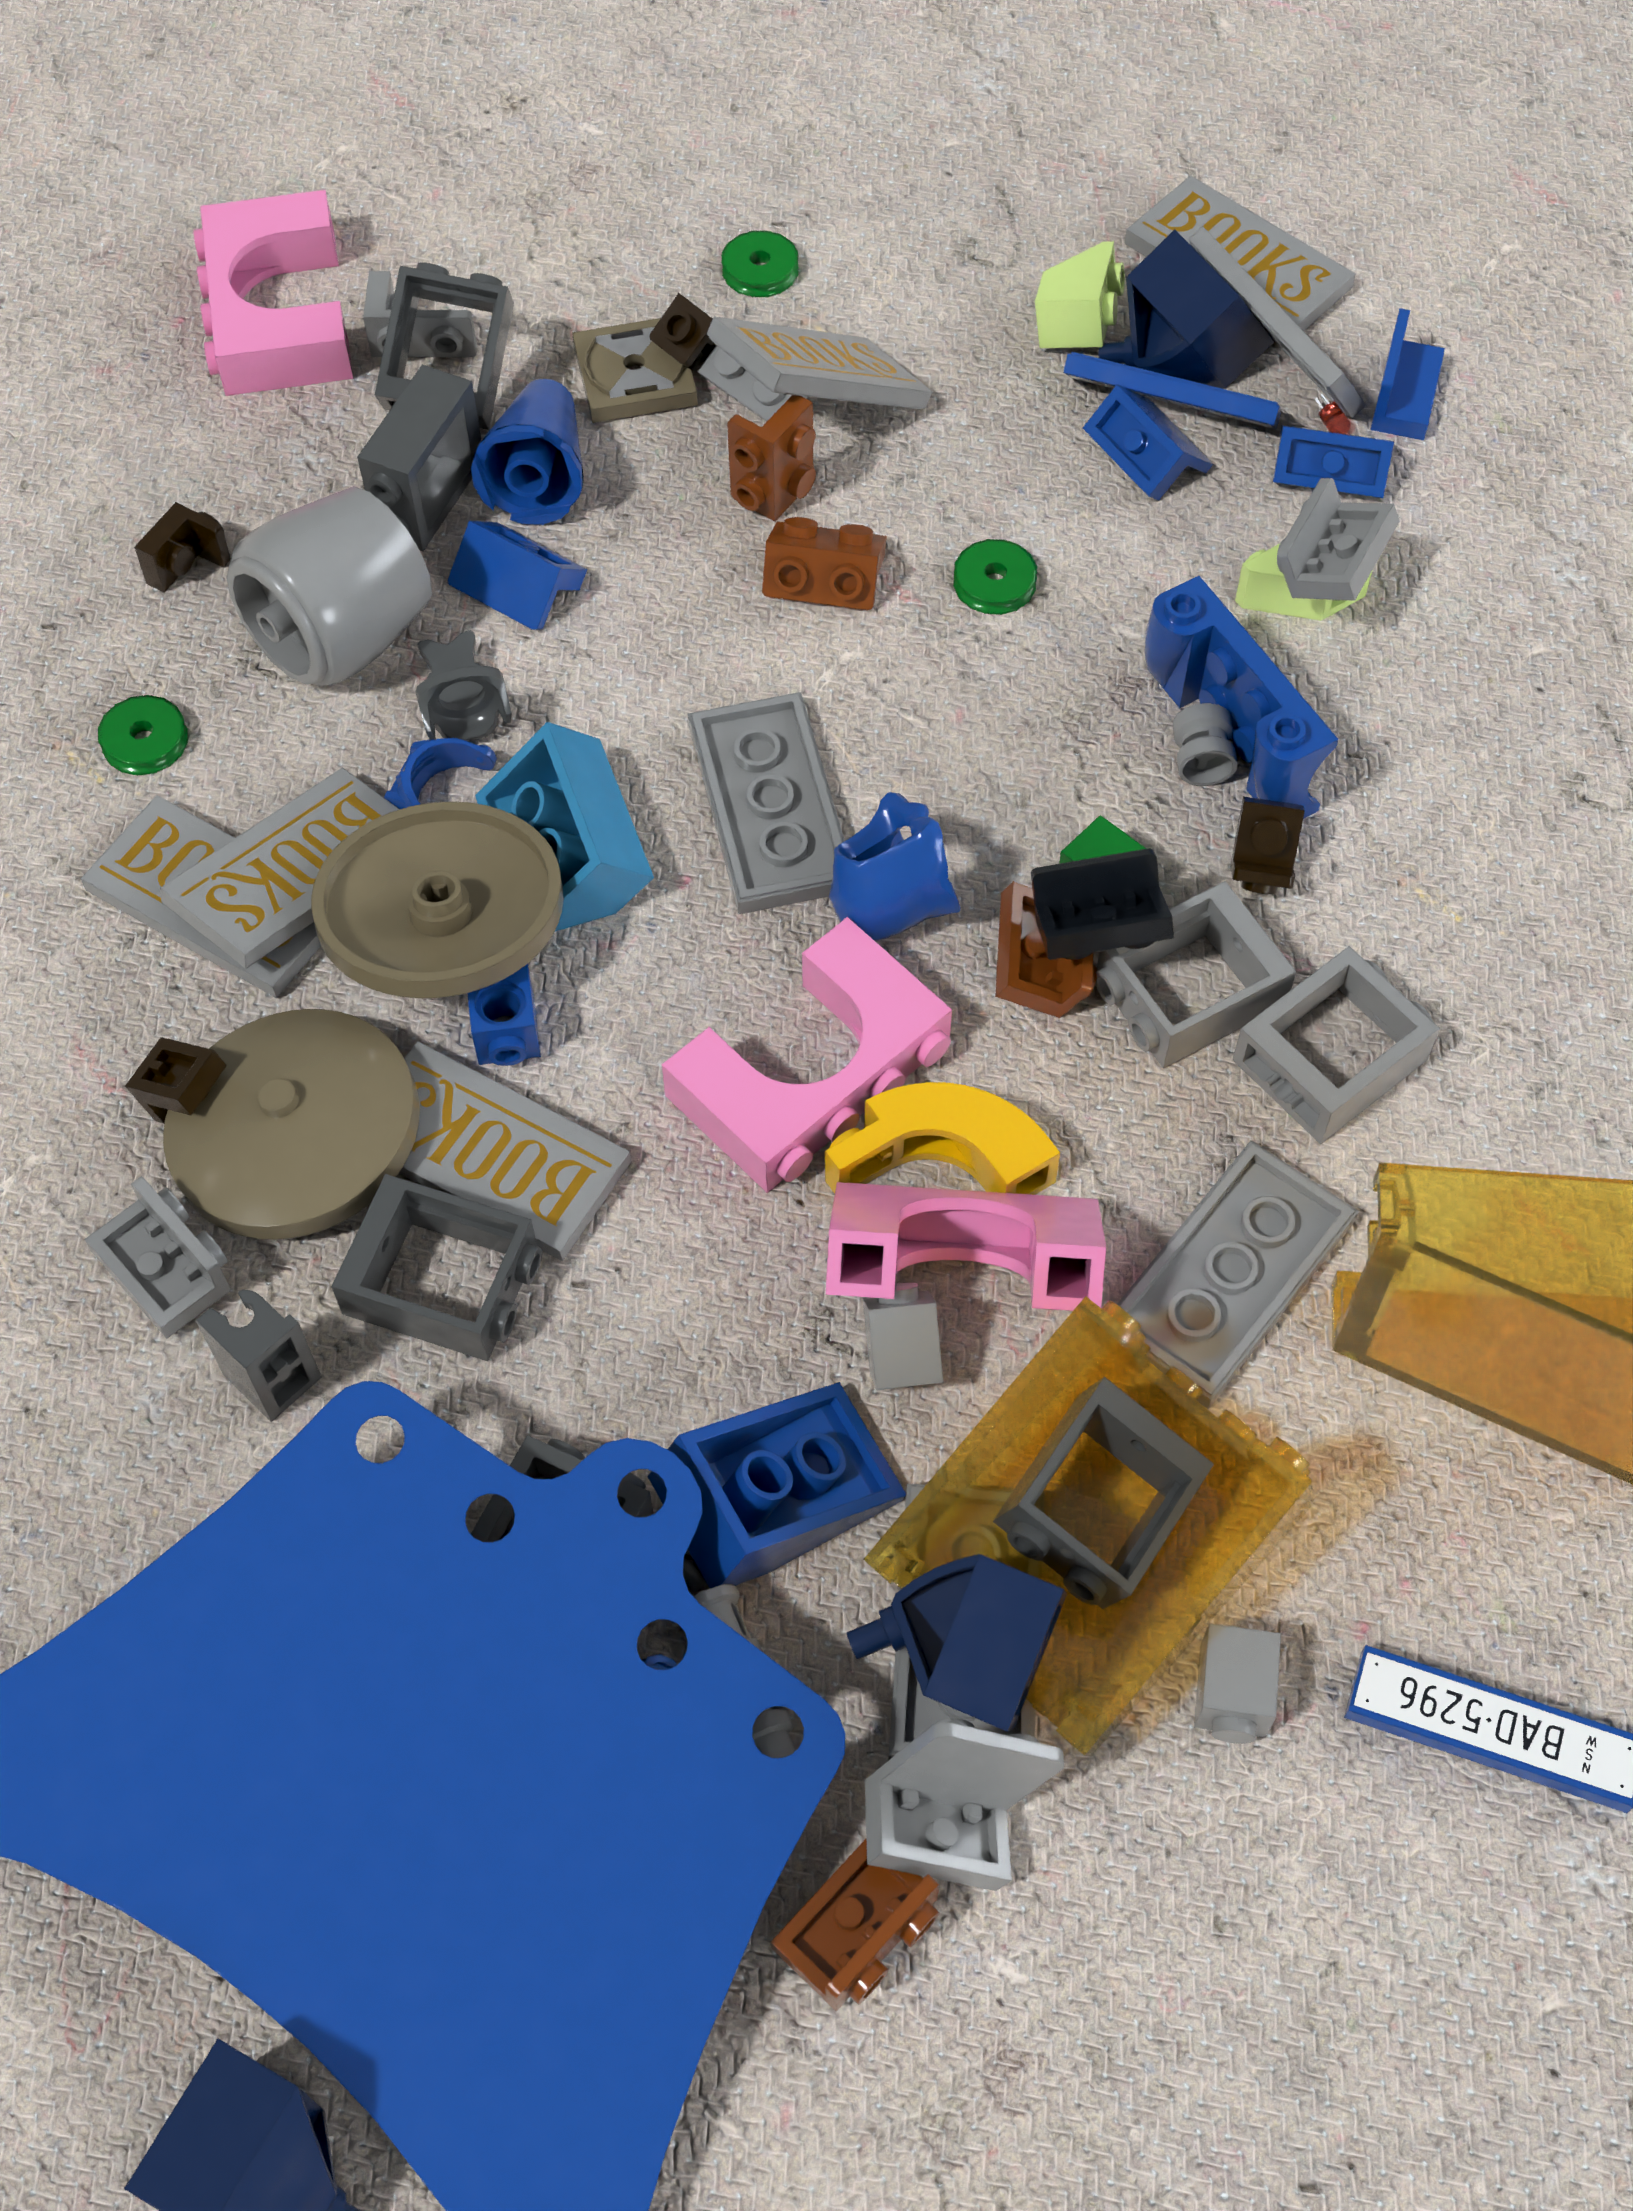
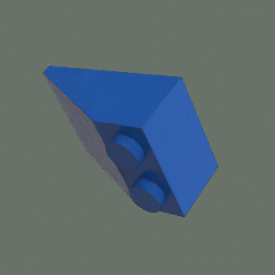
[647,1382,906,1589]

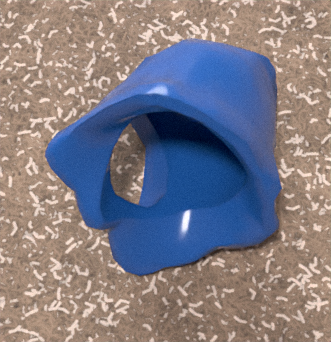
[829,792,961,941]

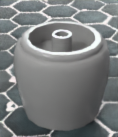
[226,486,432,686]

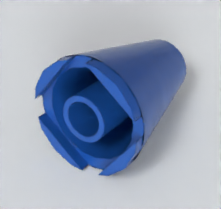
[471,379,584,525]

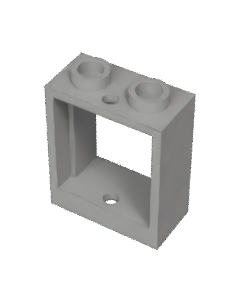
[1095,881,1296,1069]
[1232,946,1440,1144]

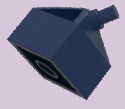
[1099,229,1274,389]
[846,1554,1068,1732]
[124,2039,360,2211]

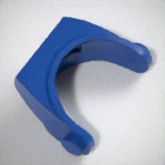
[384,738,497,809]

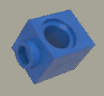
[467,964,541,1066]

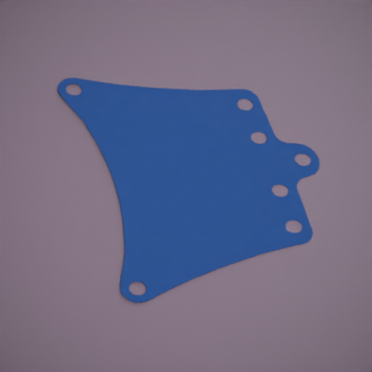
[0,1381,846,2211]

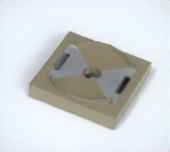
[572,318,698,423]

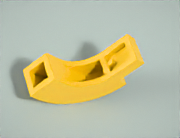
[825,1082,1061,1195]

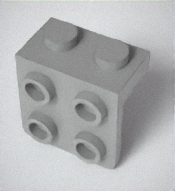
[865,1719,1064,1891]

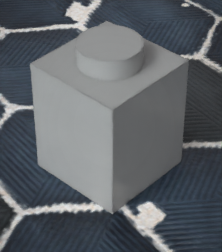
[863,1283,944,1390]
[1194,1623,1281,1743]

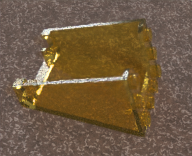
[1331,1162,1633,1485]
[863,1296,1314,1756]

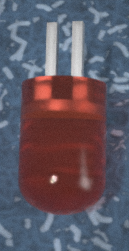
[1315,393,1351,434]

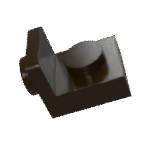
[649,293,716,367]
[135,502,231,593]
[1230,796,1305,894]
[125,1037,227,1124]

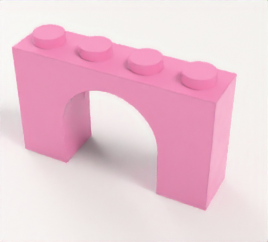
[193,190,354,396]
[662,917,952,1193]
[826,1182,1106,1313]

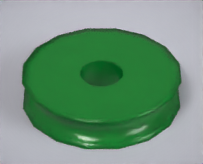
[722,231,798,297]
[953,539,1037,615]
[98,695,188,776]

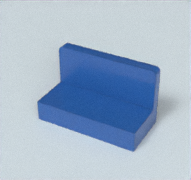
[1370,308,1445,441]
[1083,384,1213,500]
[1273,425,1394,498]
[448,521,588,630]

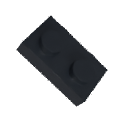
[1031,848,1174,960]

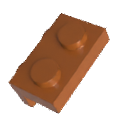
[727,395,816,521]
[762,517,887,610]
[995,881,1097,1018]
[770,1839,940,2012]

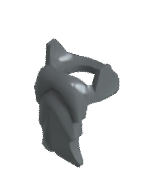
[416,630,512,741]

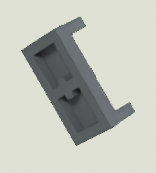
[196,1290,322,1422]

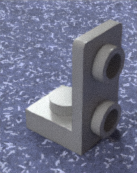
[363,271,477,357]

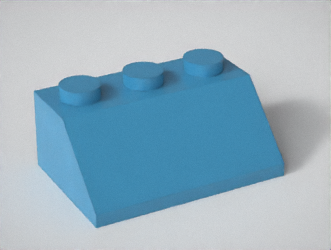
[475,722,654,932]

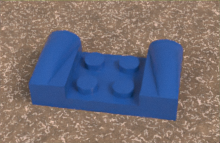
[1145,576,1339,819]

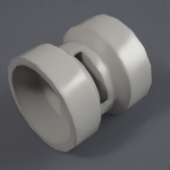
[1173,703,1237,786]

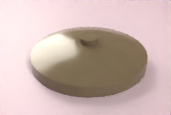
[311,802,563,998]
[163,1009,420,1240]

